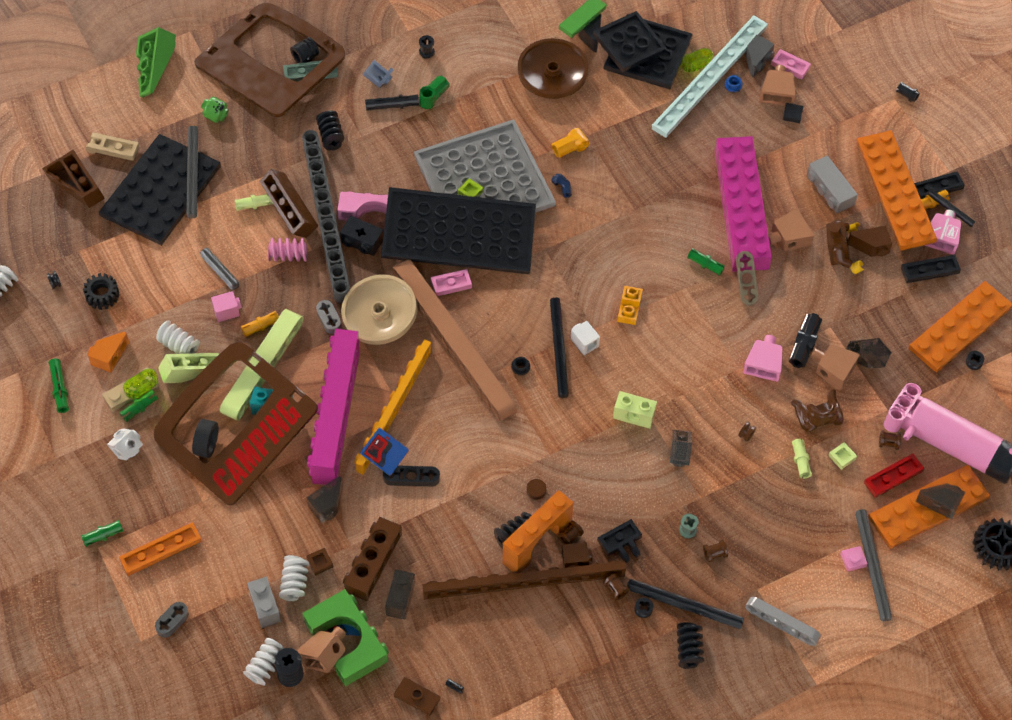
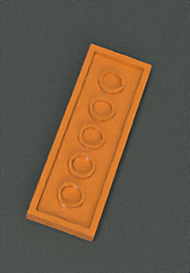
[908,281,1012,373]
[868,464,990,549]

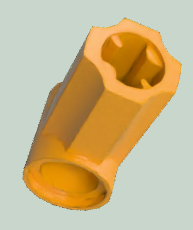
[551,128,590,158]

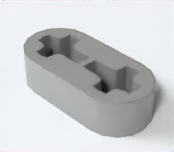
[316,300,341,334]

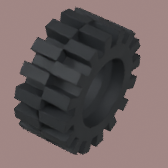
[83,273,120,310]

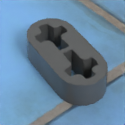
[155,602,189,638]

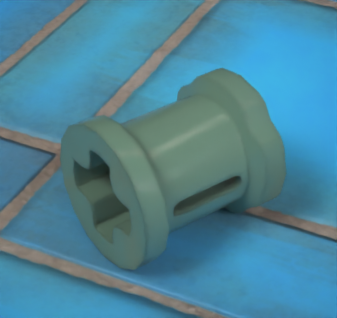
[679,514,699,539]

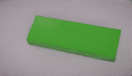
[559,0,607,38]

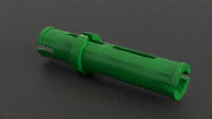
[48,358,69,413]

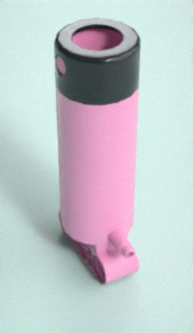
[883,383,1012,484]

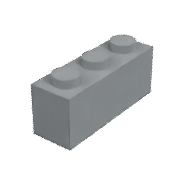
[807,155,858,213]

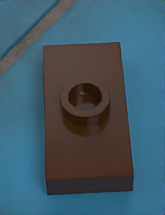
[394,677,441,716]

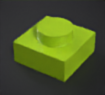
[458,178,484,197]

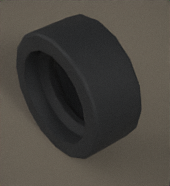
[192,419,219,458]

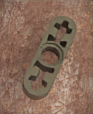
[736,251,758,306]

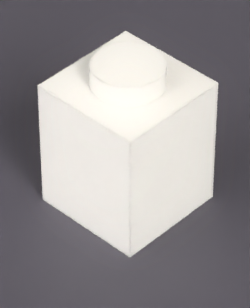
[571,321,600,355]

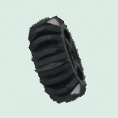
[972,518,1012,571]

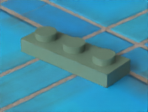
[283,60,338,82]

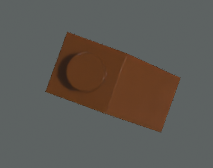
[848,226,892,257]

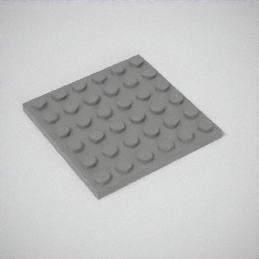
[414,119,556,213]

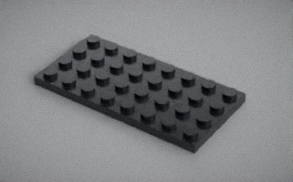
[381,187,536,274]

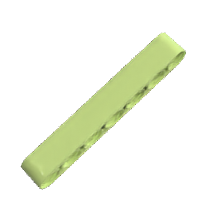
[220,309,304,421]

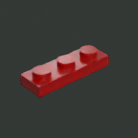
[864,453,925,498]

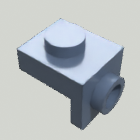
[362,60,394,88]

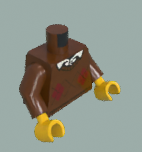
[826,220,864,274]

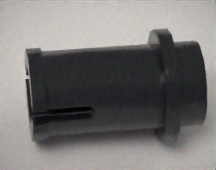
[896,82,920,102]

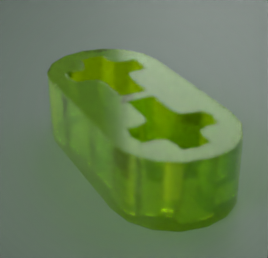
[681,48,713,72]
[123,368,158,399]

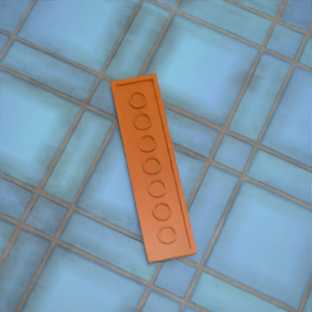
[857,130,937,251]

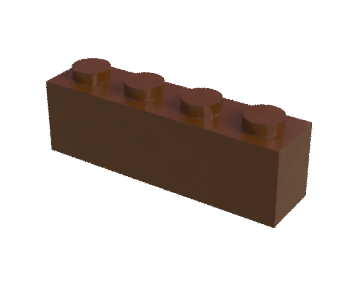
[260,169,318,238]

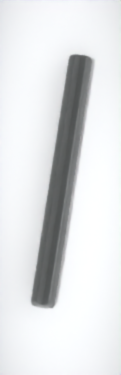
[186,126,198,219]
[855,509,892,622]

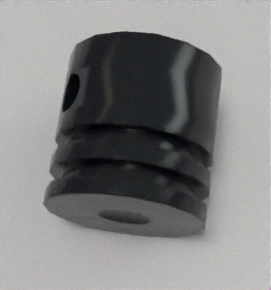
[290,37,319,63]

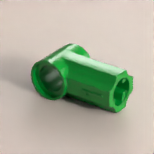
[419,75,450,109]

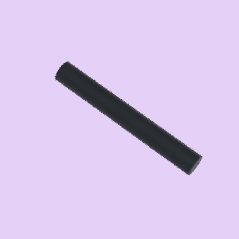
[927,189,975,227]

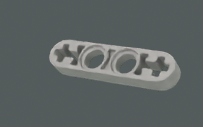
[745,597,821,646]

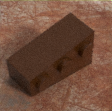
[42,149,105,208]

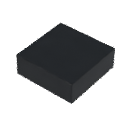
[783,103,804,124]

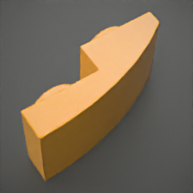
[617,286,643,325]

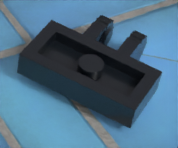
[597,519,642,563]

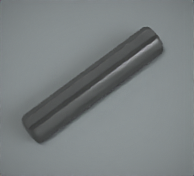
[200,248,239,290]

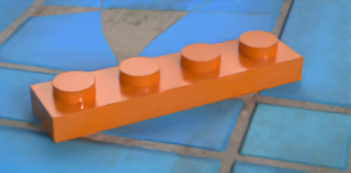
[119,522,202,576]

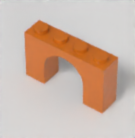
[502,490,574,573]

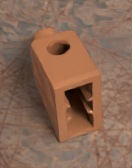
[759,65,795,105]
[768,208,814,251]
[810,345,860,391]
[297,627,346,673]

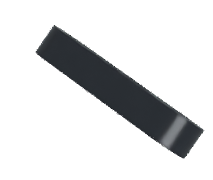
[383,465,440,487]

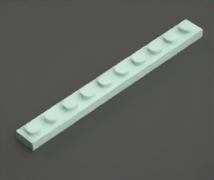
[652,15,768,138]

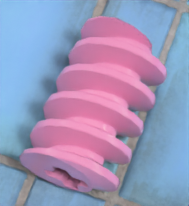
[268,238,307,262]

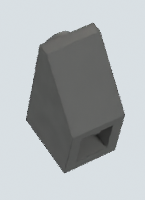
[745,35,775,77]

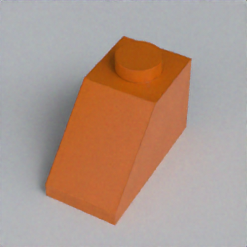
[88,332,129,373]

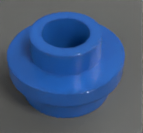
[725,75,743,92]

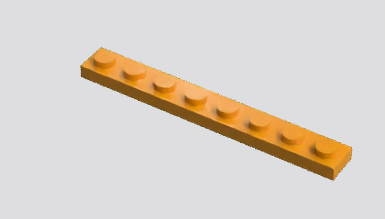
[354,339,432,475]

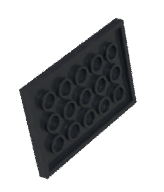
[99,134,221,246]

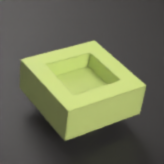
[828,442,857,470]

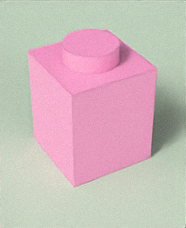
[211,291,242,322]

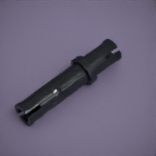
[365,94,419,111]

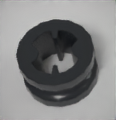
[46,271,61,289]
[966,351,985,370]
[634,598,654,618]

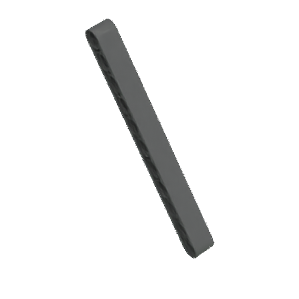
[302,130,350,304]

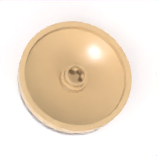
[341,275,417,345]

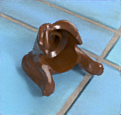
[791,389,844,432]

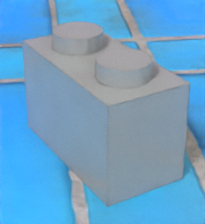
[247,576,281,628]

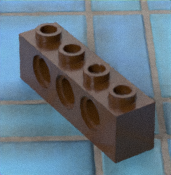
[343,517,402,601]

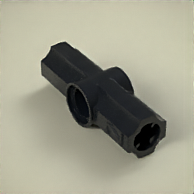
[789,313,822,368]

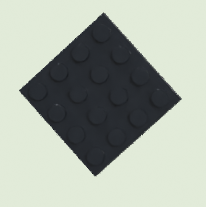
[604,14,693,90]

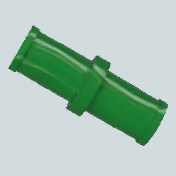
[687,248,725,276]
[119,389,158,422]
[81,520,124,547]

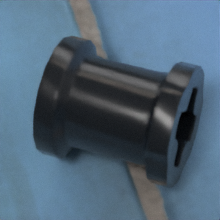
[419,35,435,59]

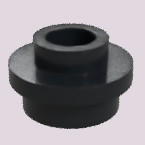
[511,357,530,375]

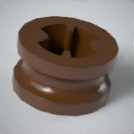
[738,422,756,442]

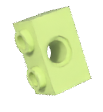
[613,391,657,429]

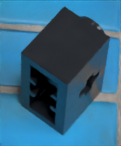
[340,216,384,256]

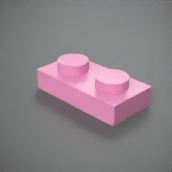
[771,49,811,80]
[431,269,472,296]

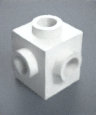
[107,429,143,460]

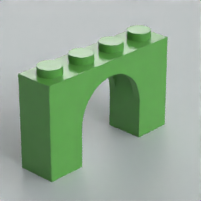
[302,589,389,687]

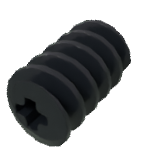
[316,110,344,151]
[494,512,532,549]
[676,622,704,669]
[275,648,304,687]

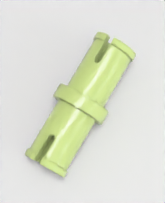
[235,194,273,211]
[792,439,812,479]

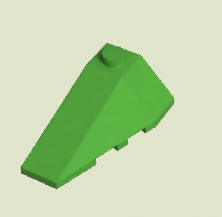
[136,27,176,97]

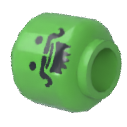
[201,96,229,123]

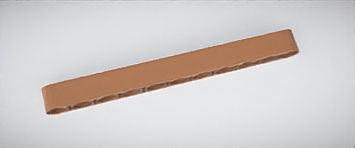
[392,260,517,421]

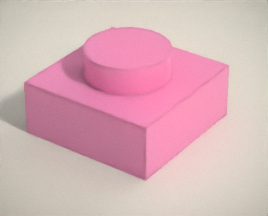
[841,546,868,572]

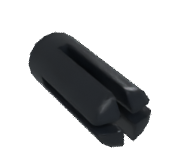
[445,679,464,694]

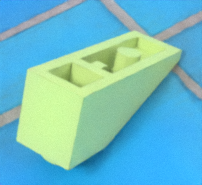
[158,353,219,383]

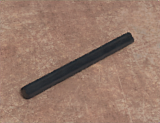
[550,297,569,398]
[627,579,744,629]

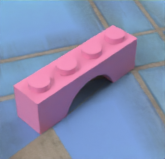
[338,191,388,221]

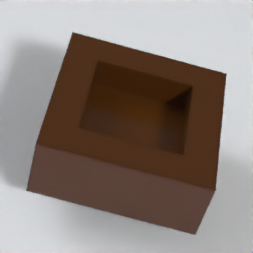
[306,548,334,576]

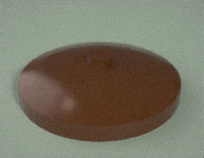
[518,38,588,99]

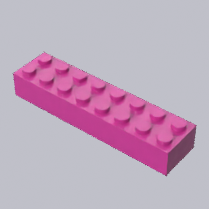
[715,136,772,272]
[307,329,360,486]

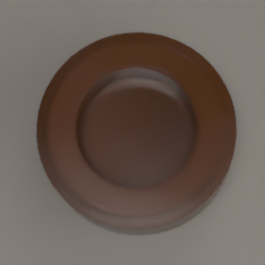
[526,479,546,500]

